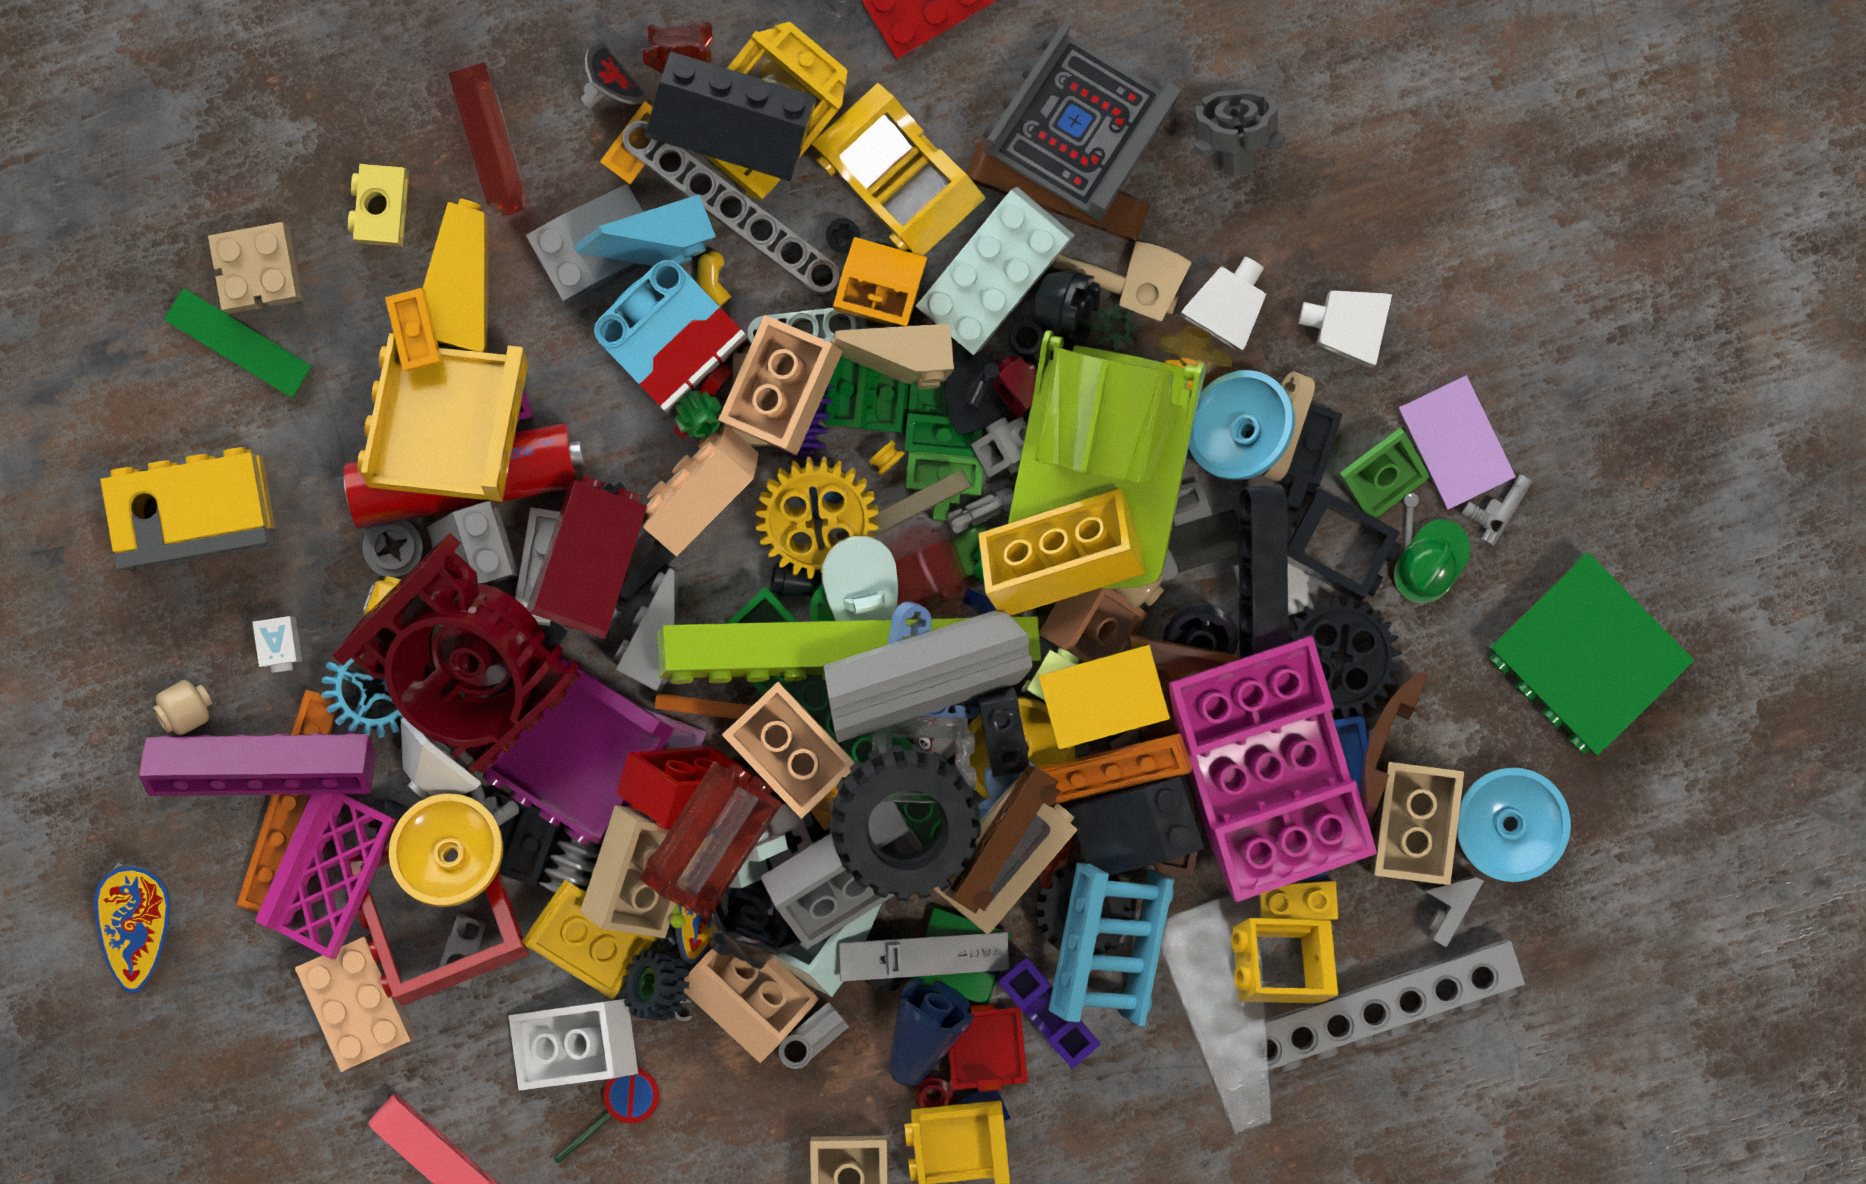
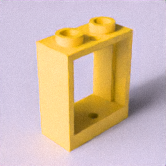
[1231,918,1338,1003]

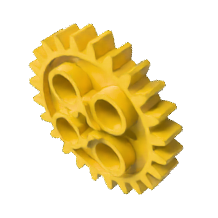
[755,457,879,579]

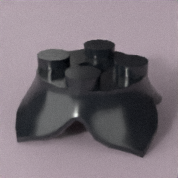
[705,879,801,969]

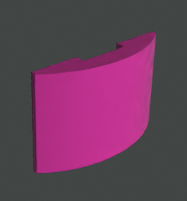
[1169,636,1377,902]

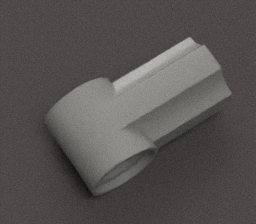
[778,1002,849,1069]

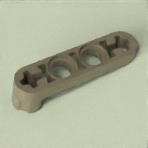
[836,470,972,539]

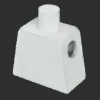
[1179,257,1266,353]
[1298,291,1392,368]

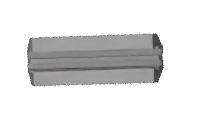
[824,611,1033,743]

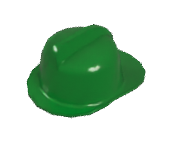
[1393,519,1470,604]

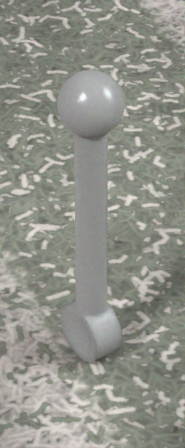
[1402,493,1419,550]

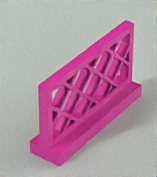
[255,794,398,960]

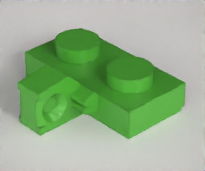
[906,451,983,523]

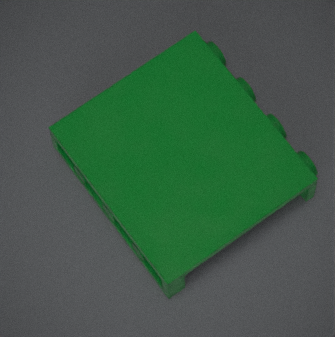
[1486,552,1695,756]

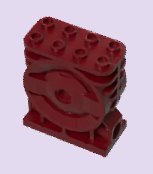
[332,533,580,774]

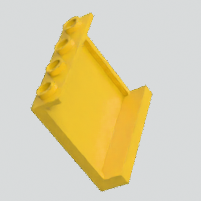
[357,333,529,502]

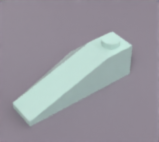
[773,903,882,997]

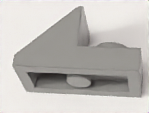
[1422,876,1484,947]

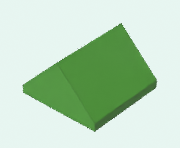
[1335,427,1430,518]

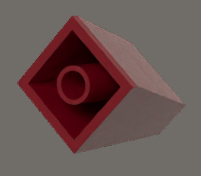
[526,475,647,639]

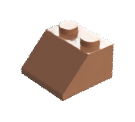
[1039,588,1149,663]

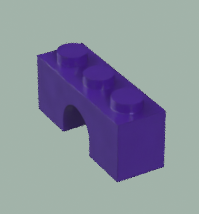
[997,955,1101,1069]

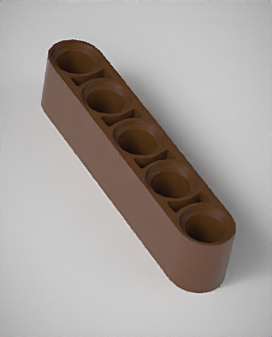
[966,142,1150,242]

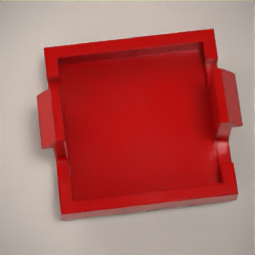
[949,1004,1028,1092]

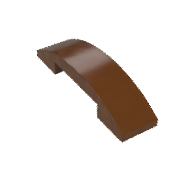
[1360,672,1427,820]

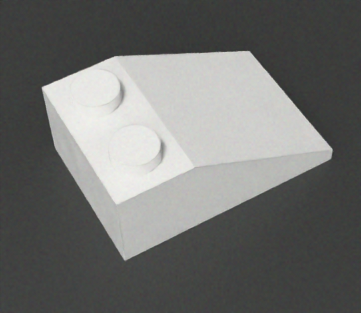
[508,999,638,1091]

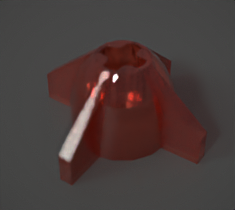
[643,22,713,74]

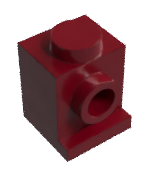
[991,355,1037,419]

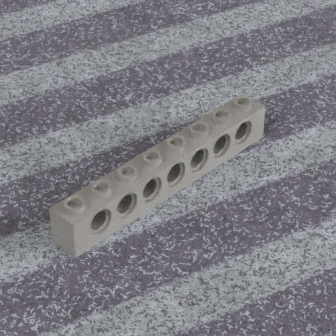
[1220,939,1525,1084]

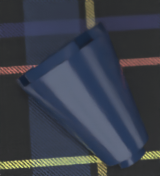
[887,978,974,1086]

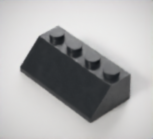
[645,51,817,182]

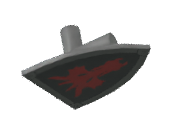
[581,42,650,108]

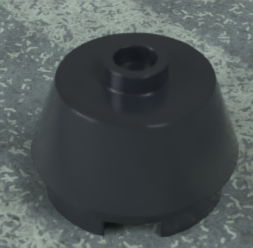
[1034,269,1100,343]
[1163,601,1239,654]

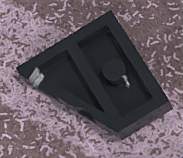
[492,792,562,887]

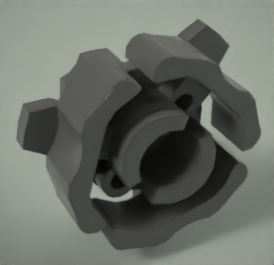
[1194,89,1285,177]

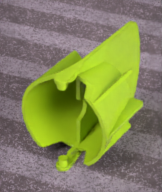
[1008,330,1206,589]

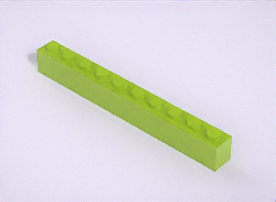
[657,617,1041,684]

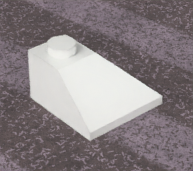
[401,717,482,799]

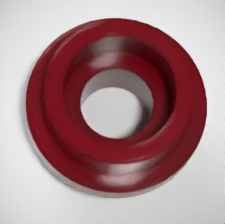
[915,1075,952,1108]

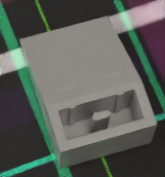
[614,568,679,691]

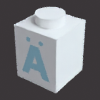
[253,616,302,673]

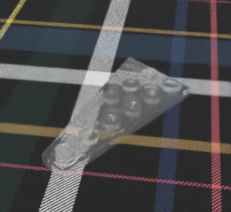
[1160,895,1271,1137]

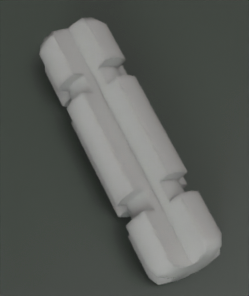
[946,487,1014,534]

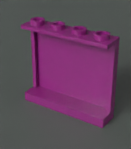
[482,649,675,845]

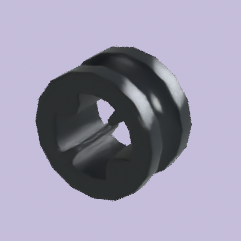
[826,218,860,253]

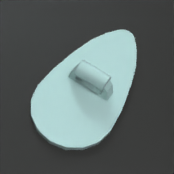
[822,536,898,621]

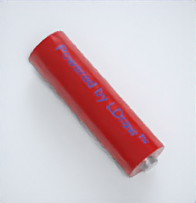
[344,423,585,529]

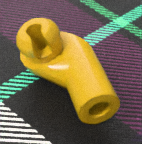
[697,251,732,308]

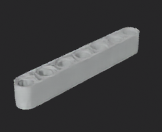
[623,121,839,294]

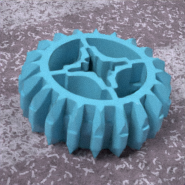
[321,658,403,738]

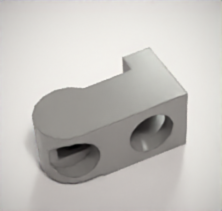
[439,913,488,990]

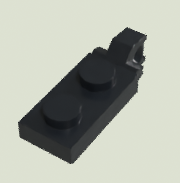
[1282,403,1342,510]

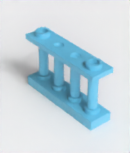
[1049,863,1174,1026]

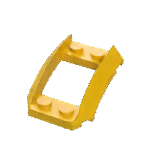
[704,22,848,201]

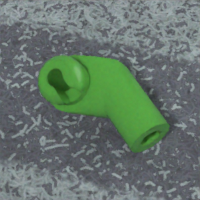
[952,523,987,578]

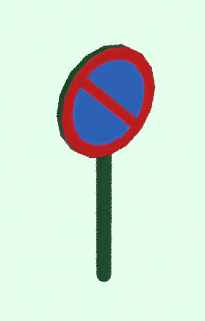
[554,1069,660,1163]

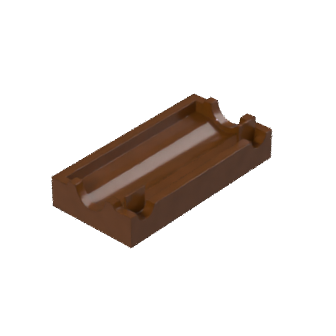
[946,765,1061,914]

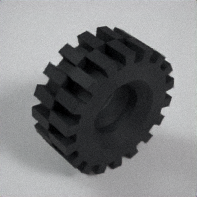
[1036,861,1131,955]

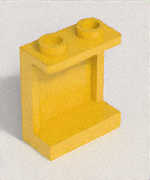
[905,1100,1010,1184]

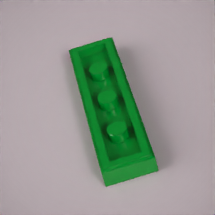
[164,288,313,399]

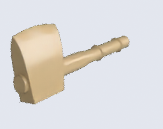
[1050,241,1192,323]

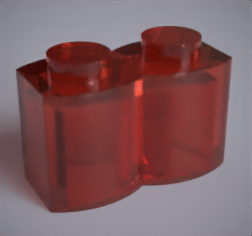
[895,539,969,607]

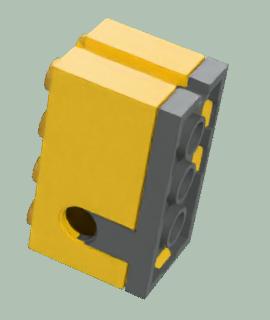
[100,447,278,571]

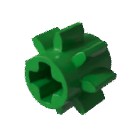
[674,391,723,438]

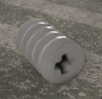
[538,827,600,893]

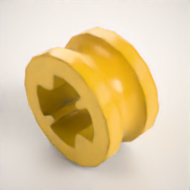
[868,440,905,476]

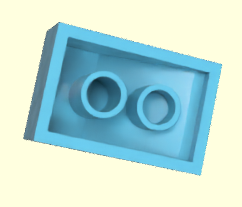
[574,195,716,266]

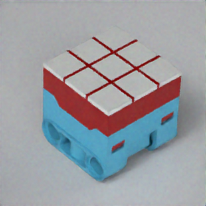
[594,260,748,416]

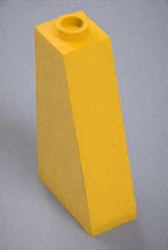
[423,199,488,353]

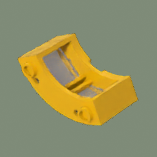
[811,83,986,256]

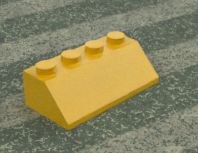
[978,488,1145,616]

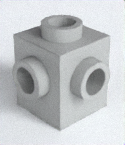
[971,417,1027,477]

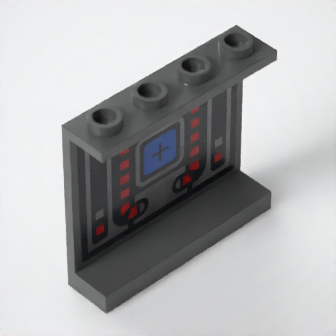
[983,20,1181,222]

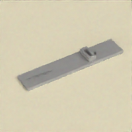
[838,932,1009,982]

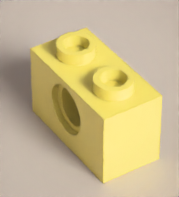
[348,164,409,247]

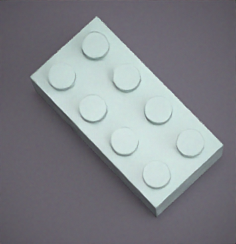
[916,187,1075,355]

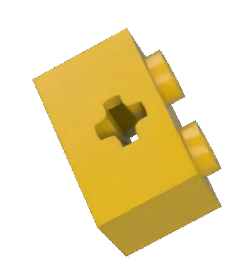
[1257,879,1338,920]

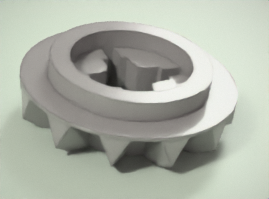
[362,520,424,577]

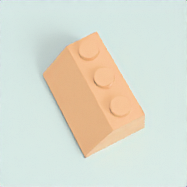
[684,949,819,1063]

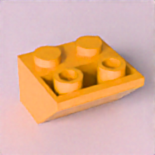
[833,237,927,327]

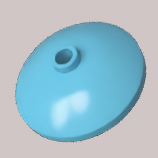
[1189,370,1295,481]
[1457,768,1571,882]

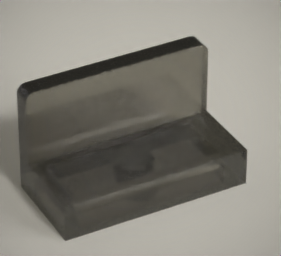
[1169,509,1239,573]

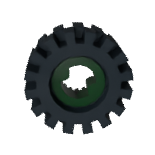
[622,950,689,1021]

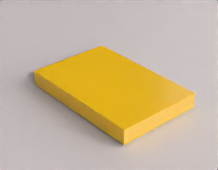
[1038,645,1170,750]
[522,879,656,1000]

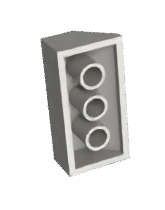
[761,797,924,949]

